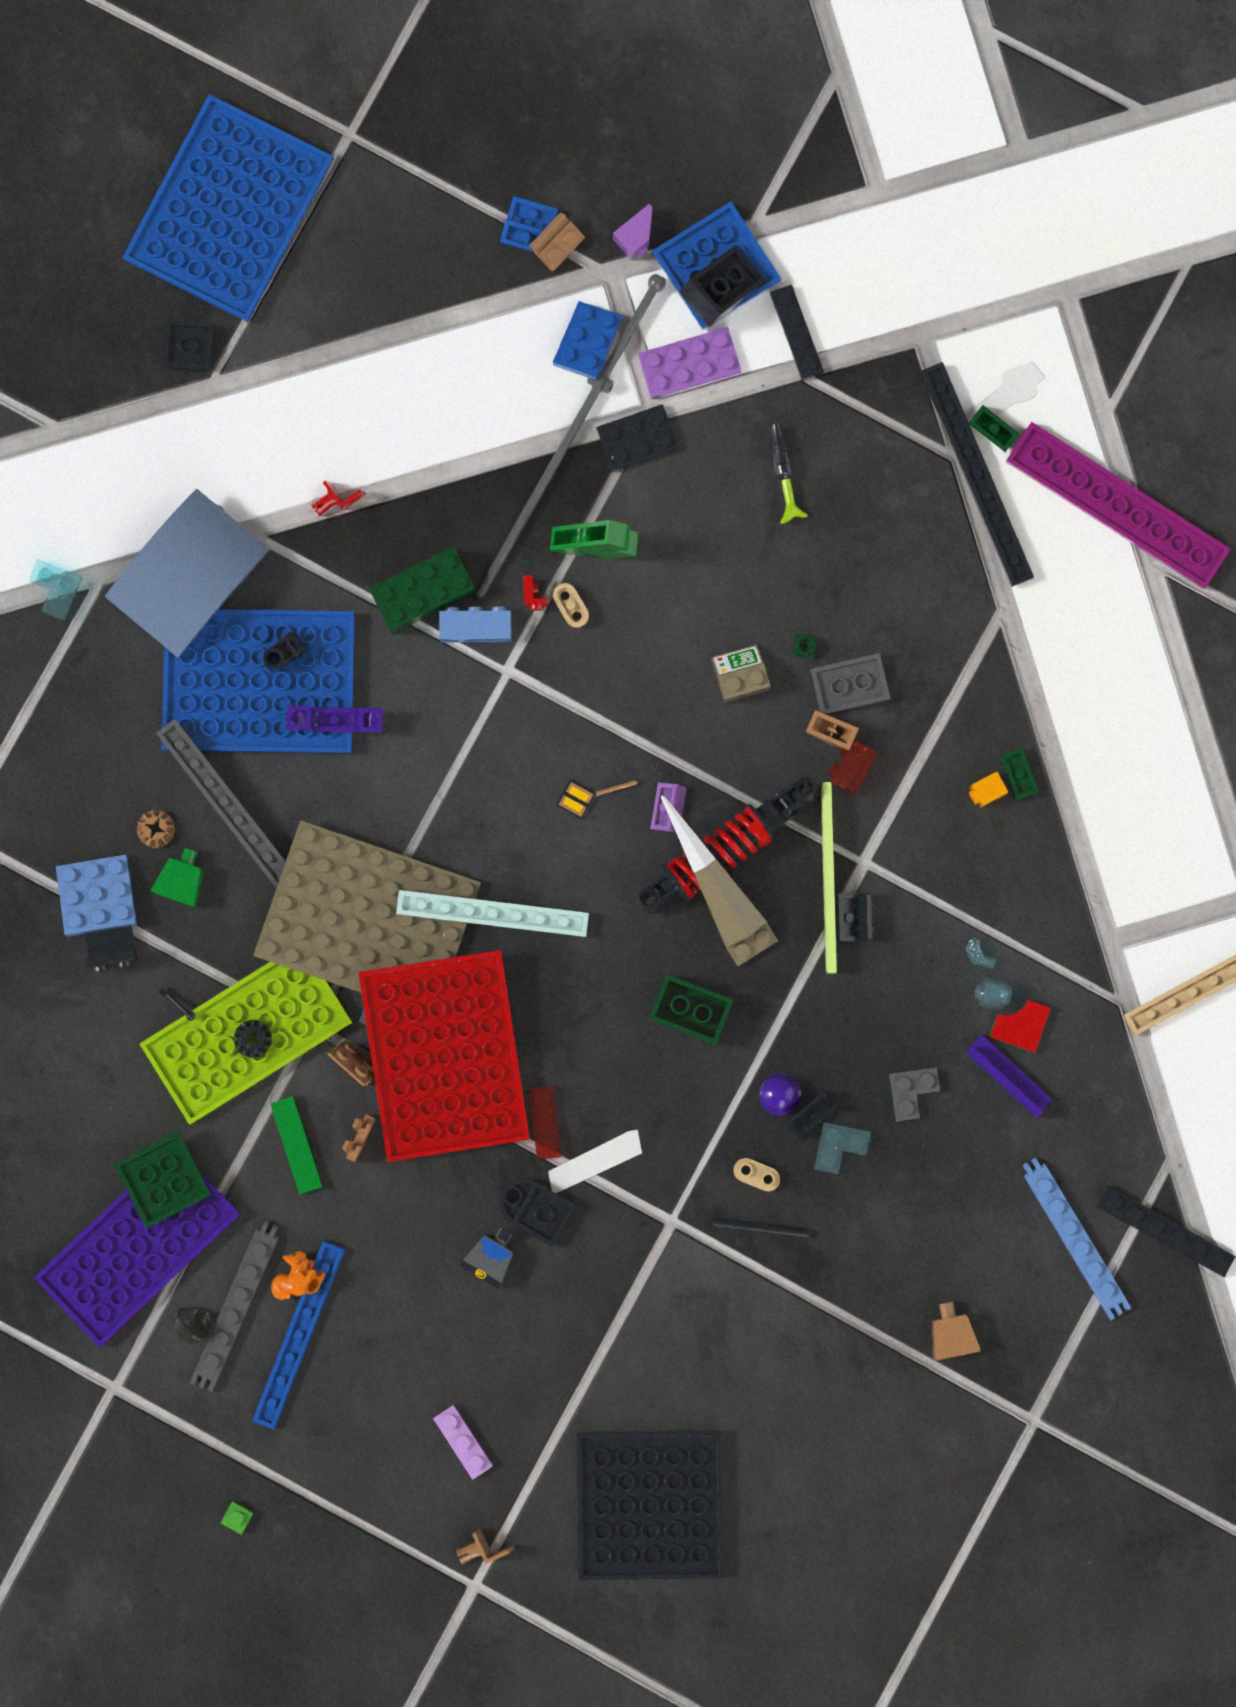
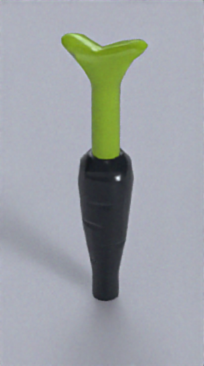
[771,423,808,524]

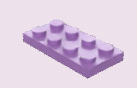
[638,327,741,399]

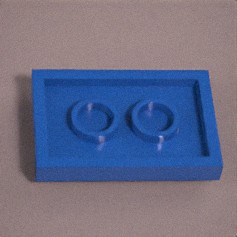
[552,301,623,380]

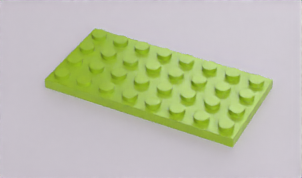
[140,962,353,1125]

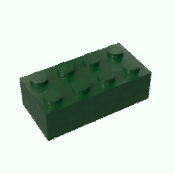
[369,546,476,634]

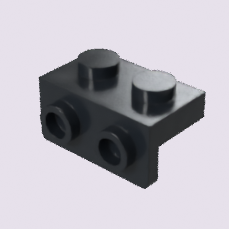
[834,893,874,942]

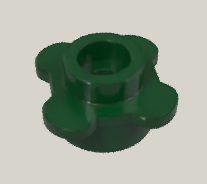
[792,633,818,659]

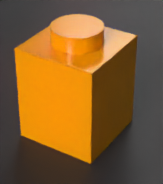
[969,772,1008,808]

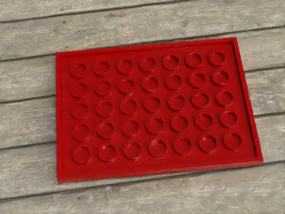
[358,950,530,1162]

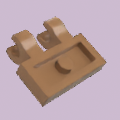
[342,1114,376,1162]

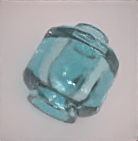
[975,977,1012,1010]

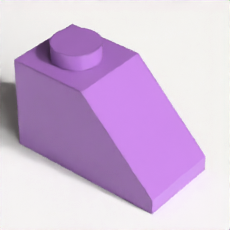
[613,204,652,260]

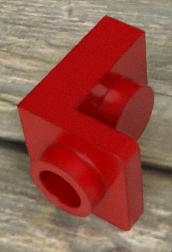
[523,575,548,611]

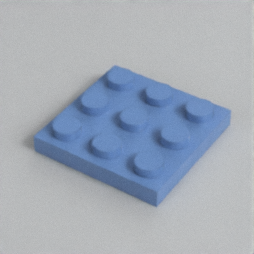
[56,855,137,937]

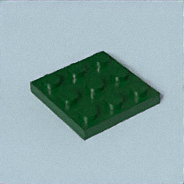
[114,1131,212,1228]

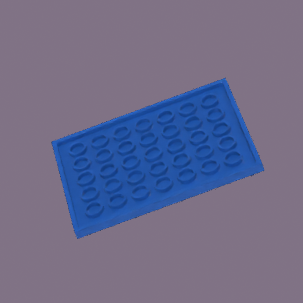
[122,94,334,323]
[161,609,355,753]

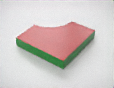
[989,1000,1051,1053]

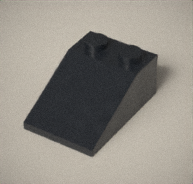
[679,245,766,328]

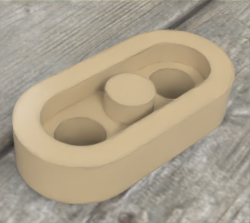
[553,583,589,628]
[734,1158,780,1191]

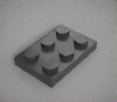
[810,653,891,715]

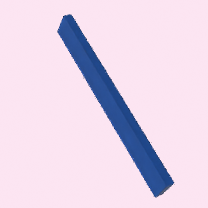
[252,1240,346,1430]

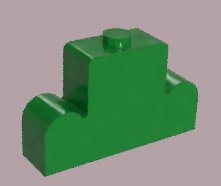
[550,520,639,559]

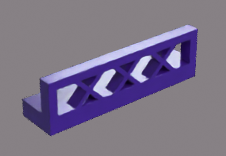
[965,1035,1052,1118]

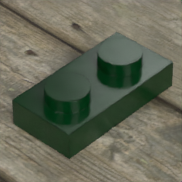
[999,748,1039,801]

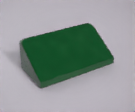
[968,405,1020,452]

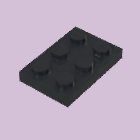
[596,404,678,472]

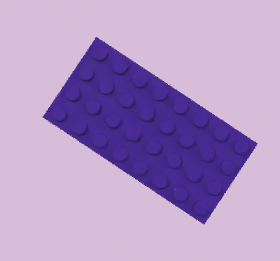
[34,1170,241,1348]

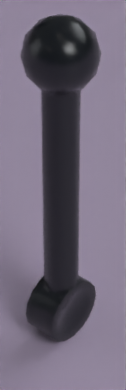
[159,987,195,1021]

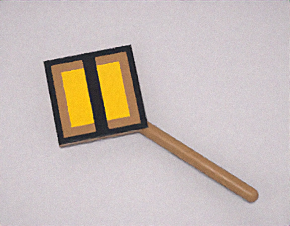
[556,779,638,820]

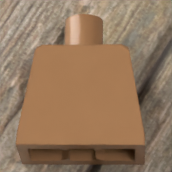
[932,1302,980,1360]

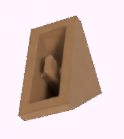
[806,710,859,751]

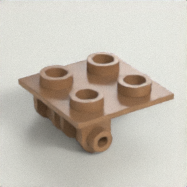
[327,1040,374,1086]

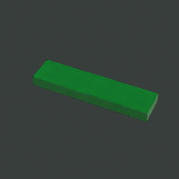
[270,1096,323,1195]

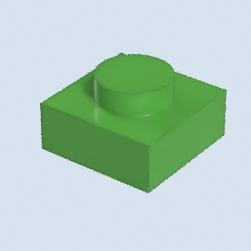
[221,1501,254,1535]

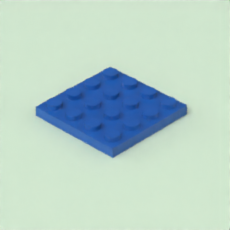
[652,202,782,331]

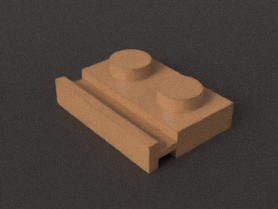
[529,212,585,271]

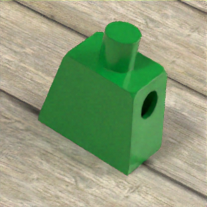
[151,848,203,908]

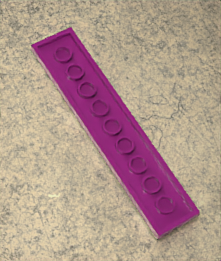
[1005,421,1231,590]

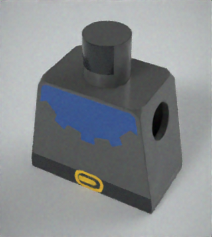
[459,1228,514,1289]

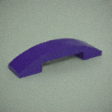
[286,705,383,733]

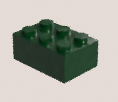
[649,974,733,1045]

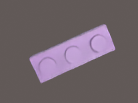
[433,1405,493,1480]

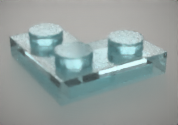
[29,559,82,621]
[814,1122,871,1174]

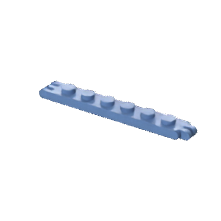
[1023,1158,1131,1321]

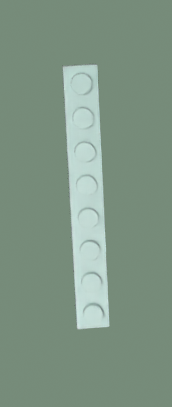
[396,890,589,937]

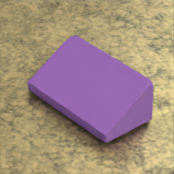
[650,782,686,833]

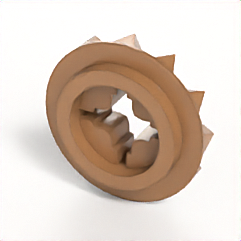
[137,810,175,848]

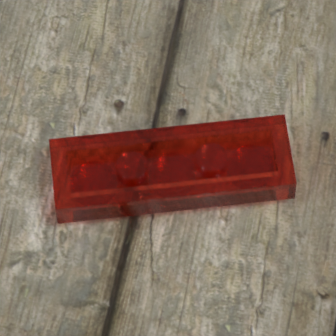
[529,1086,561,1160]

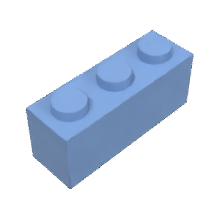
[439,607,512,643]

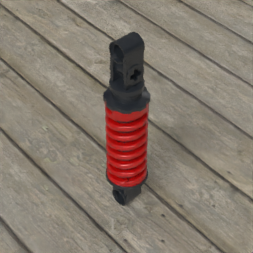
[639,776,819,914]

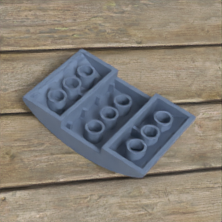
[105,488,270,658]

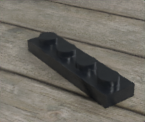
[769,284,824,381]

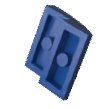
[500,196,559,252]

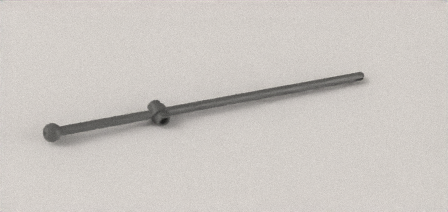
[476,274,666,599]

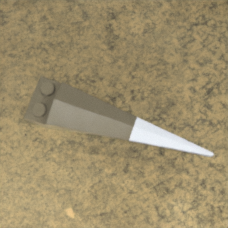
[661,796,778,966]

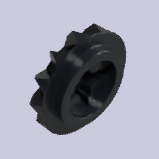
[233,1019,272,1058]

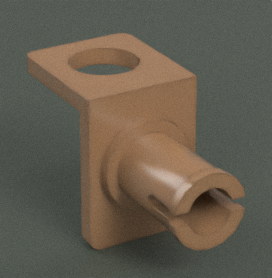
[456,1529,515,1564]

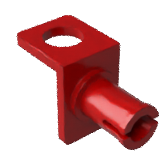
[311,480,367,516]

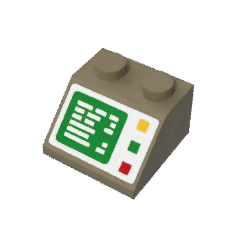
[711,644,771,703]

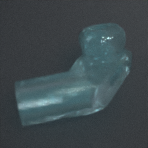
[966,939,996,969]

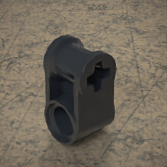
[263,630,309,672]

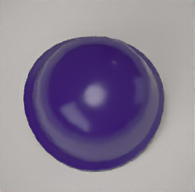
[759,1074,801,1115]

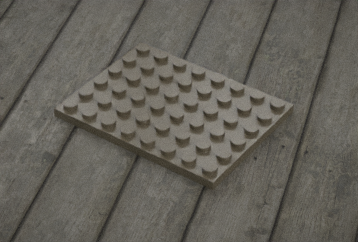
[253,820,481,993]

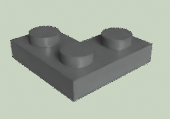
[889,1067,940,1121]

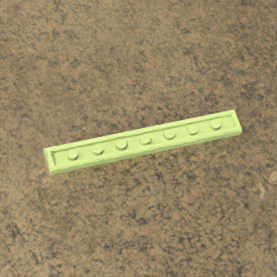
[821,782,837,974]

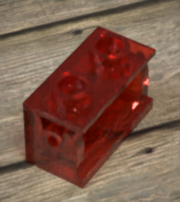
[828,739,879,796]

